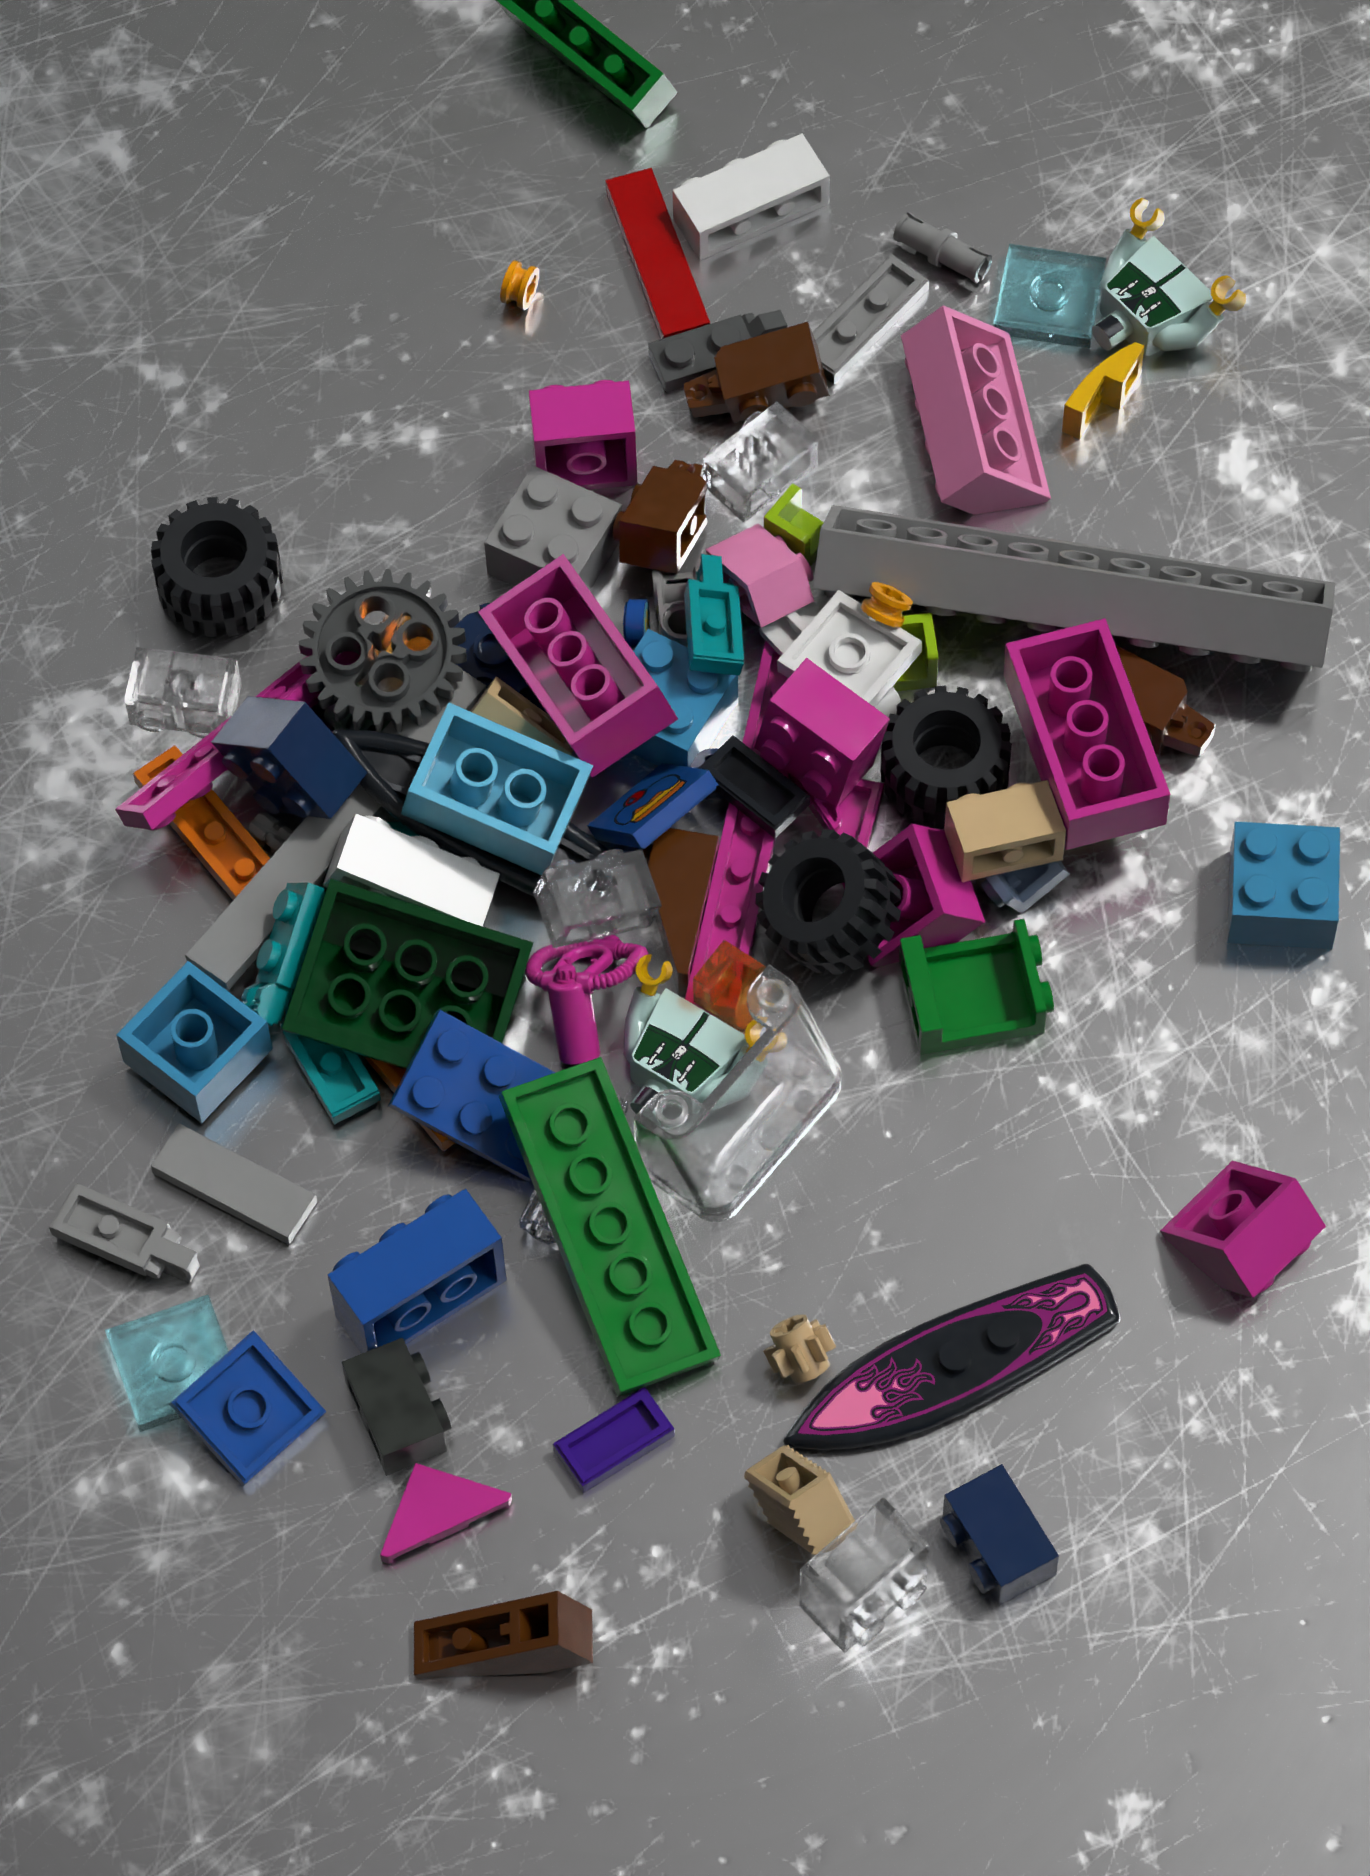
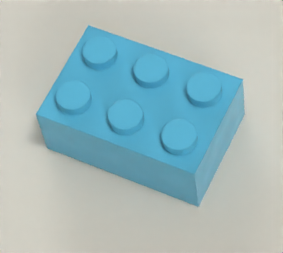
[401,703,594,877]

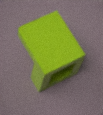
[764,484,824,567]
[893,613,938,692]

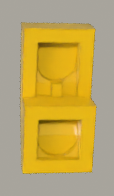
[1062,342,1144,440]

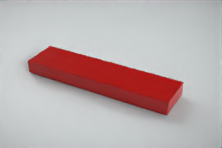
[605,168,710,339]

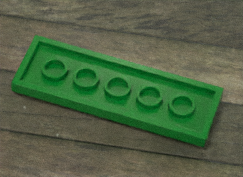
[499,1057,721,1397]

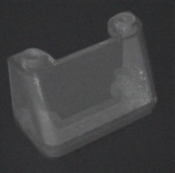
[634,964,842,1222]

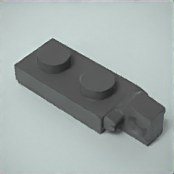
[648,310,788,392]

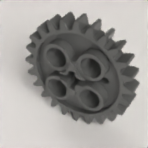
[299,569,467,732]

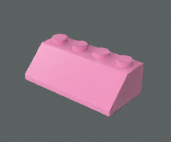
[901,305,1051,515]

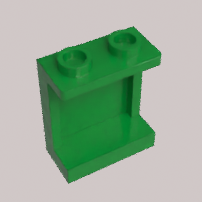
[899,919,1054,1055]

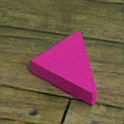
[789,774,884,849]
[380,1463,512,1564]

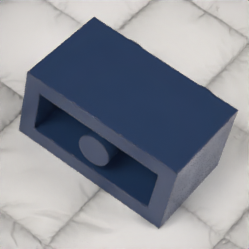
[940,1464,1059,1606]

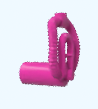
[525,934,648,1065]

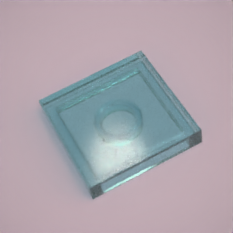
[993,244,1106,349]
[105,1295,229,1432]

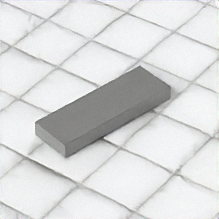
[812,254,929,384]
[151,1123,317,1245]

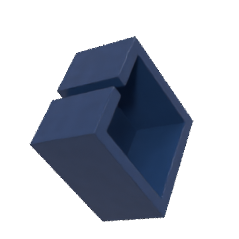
[211,696,367,819]

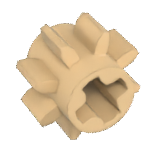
[763,1315,836,1383]

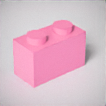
[705,524,814,628]

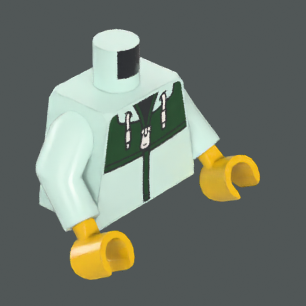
[1092,198,1246,356]
[624,954,784,1123]

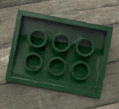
[282,878,534,1070]

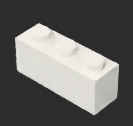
[672,133,830,261]
[323,814,500,926]

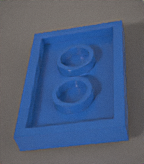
[388,1010,556,1182]

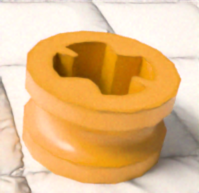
[500,260,539,310]
[860,582,913,628]

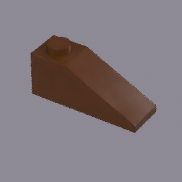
[639,828,719,997]
[414,1591,593,1678]

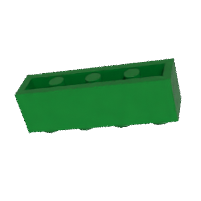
[495,0,678,129]

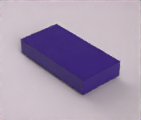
[553,1386,675,1493]

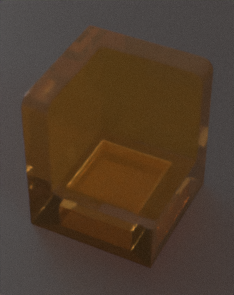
[693,940,776,1033]

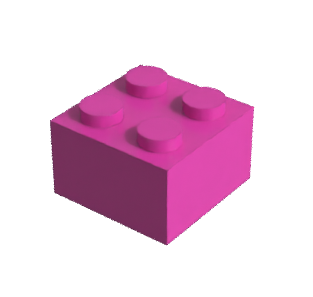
[529,380,638,490]
[754,658,890,808]

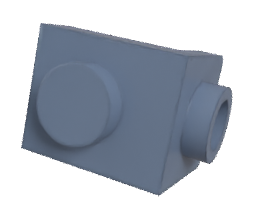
[981,861,1070,913]

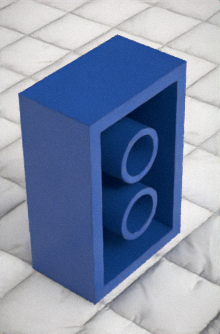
[327,1188,507,1353]

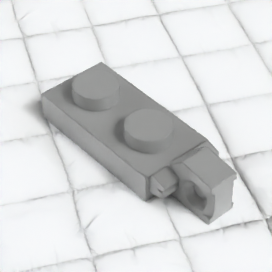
[49,1183,201,1283]

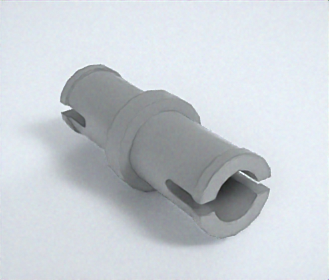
[893,212,992,284]

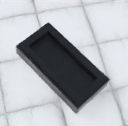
[698,735,810,839]

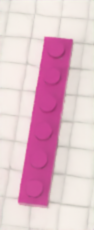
[115,651,360,831]

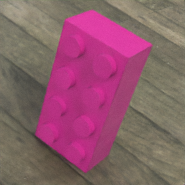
[478,554,678,778]
[1003,618,1171,850]

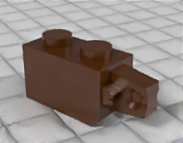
[684,322,830,423]
[613,460,707,574]
[1115,645,1216,757]

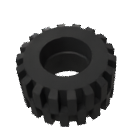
[151,497,283,637]
[880,686,1012,829]
[755,829,901,975]

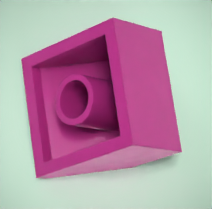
[842,824,985,967]
[1160,1160,1326,1298]

